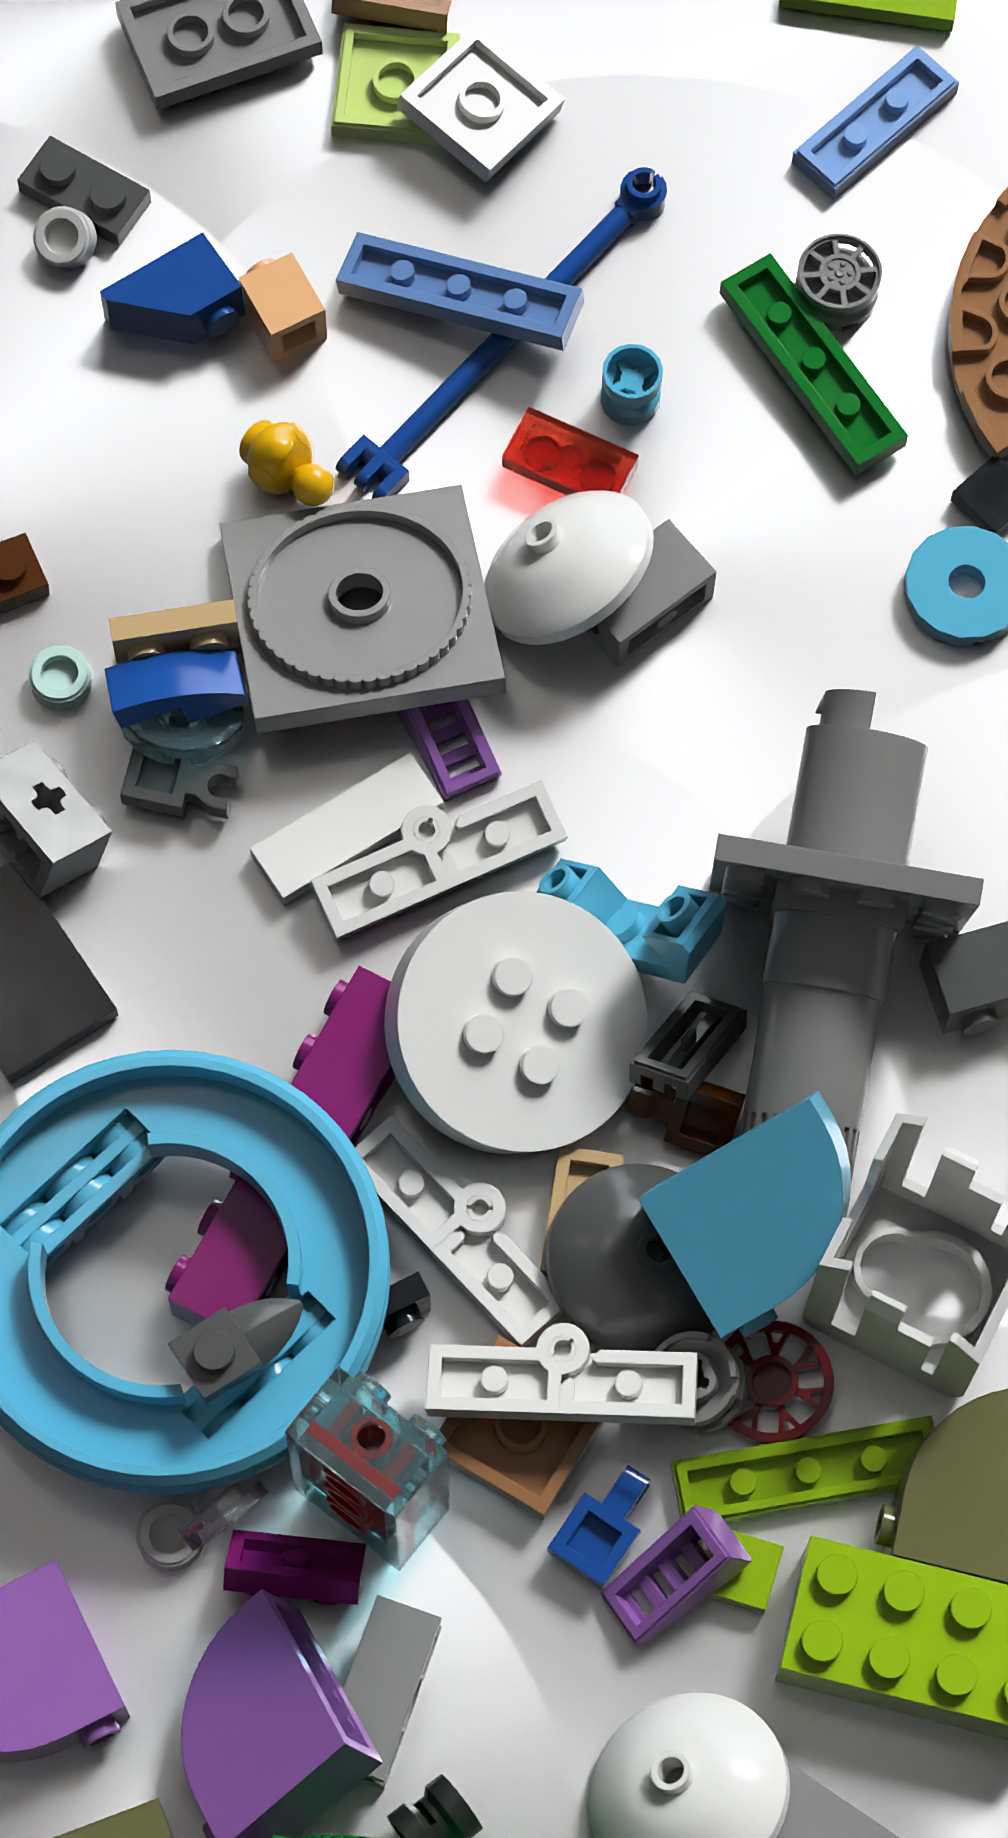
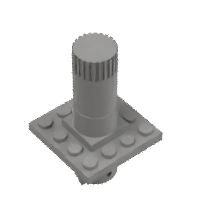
[709,689,984,1182]

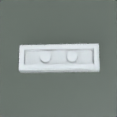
[250,753,444,905]

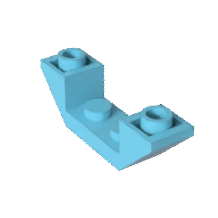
[536,858,727,984]

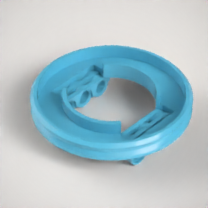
[0,1050,391,1495]

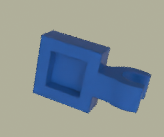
[547,1465,650,1589]

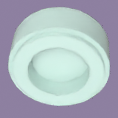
[28,645,93,711]

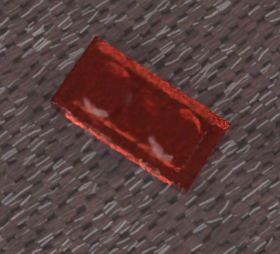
[502,407,639,495]

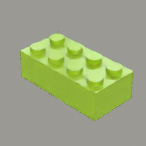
[775,1536,1008,1740]

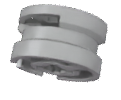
[795,233,882,331]
[655,1331,749,1432]

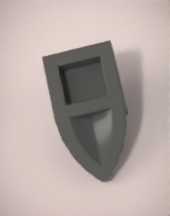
[168,1298,304,1405]

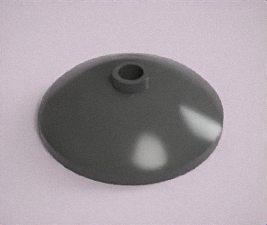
[545,1163,715,1351]

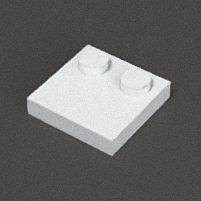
[396,25,565,182]

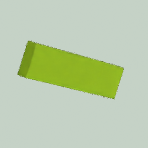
[670,1415,934,1522]

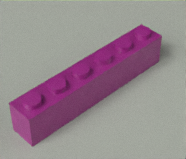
[165,966,396,1326]

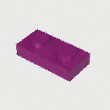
[223,1529,366,1605]

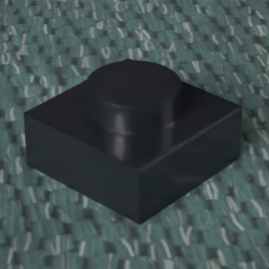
[381,1272,431,1339]

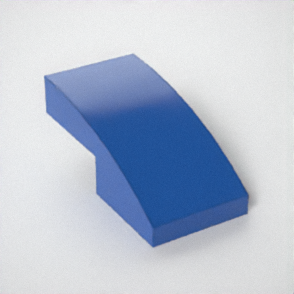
[104,650,248,729]

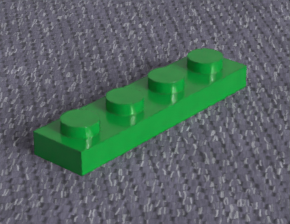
[719,253,908,476]

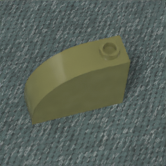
[874,1389,1008,1585]

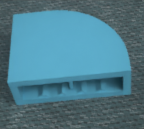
[638,1091,851,1338]

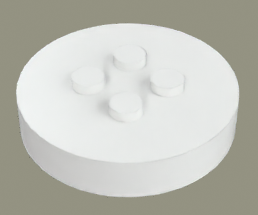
[384,891,648,1155]

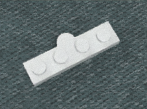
[310,780,568,942]
[355,1115,562,1347]
[425,1323,698,1425]

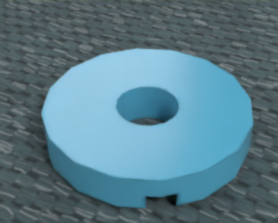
[903,526,1008,646]

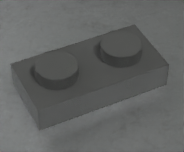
[17,136,152,247]

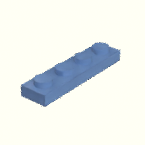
[336,232,584,351]

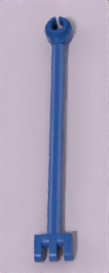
[335,167,667,499]

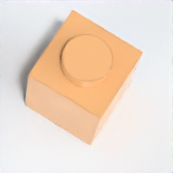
[238,252,327,363]

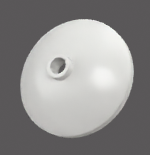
[484,491,654,645]
[588,1692,790,1838]

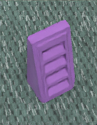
[398,699,502,800]
[600,1505,752,1646]

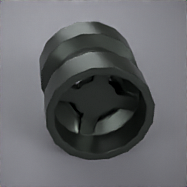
[387,1774,483,1838]

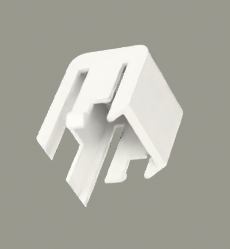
[803,1113,1008,1397]

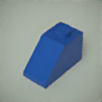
[100,232,245,344]

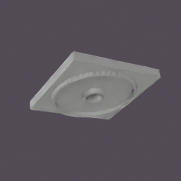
[219,484,506,734]

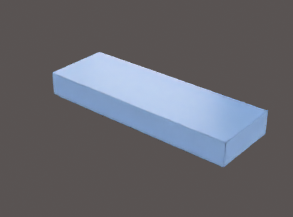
[791,45,959,200]

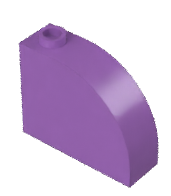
[0,1560,130,1762]
[181,1589,383,1838]

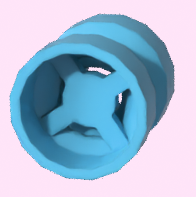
[600,344,663,426]

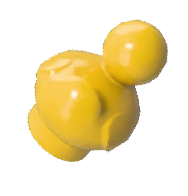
[239,420,334,506]

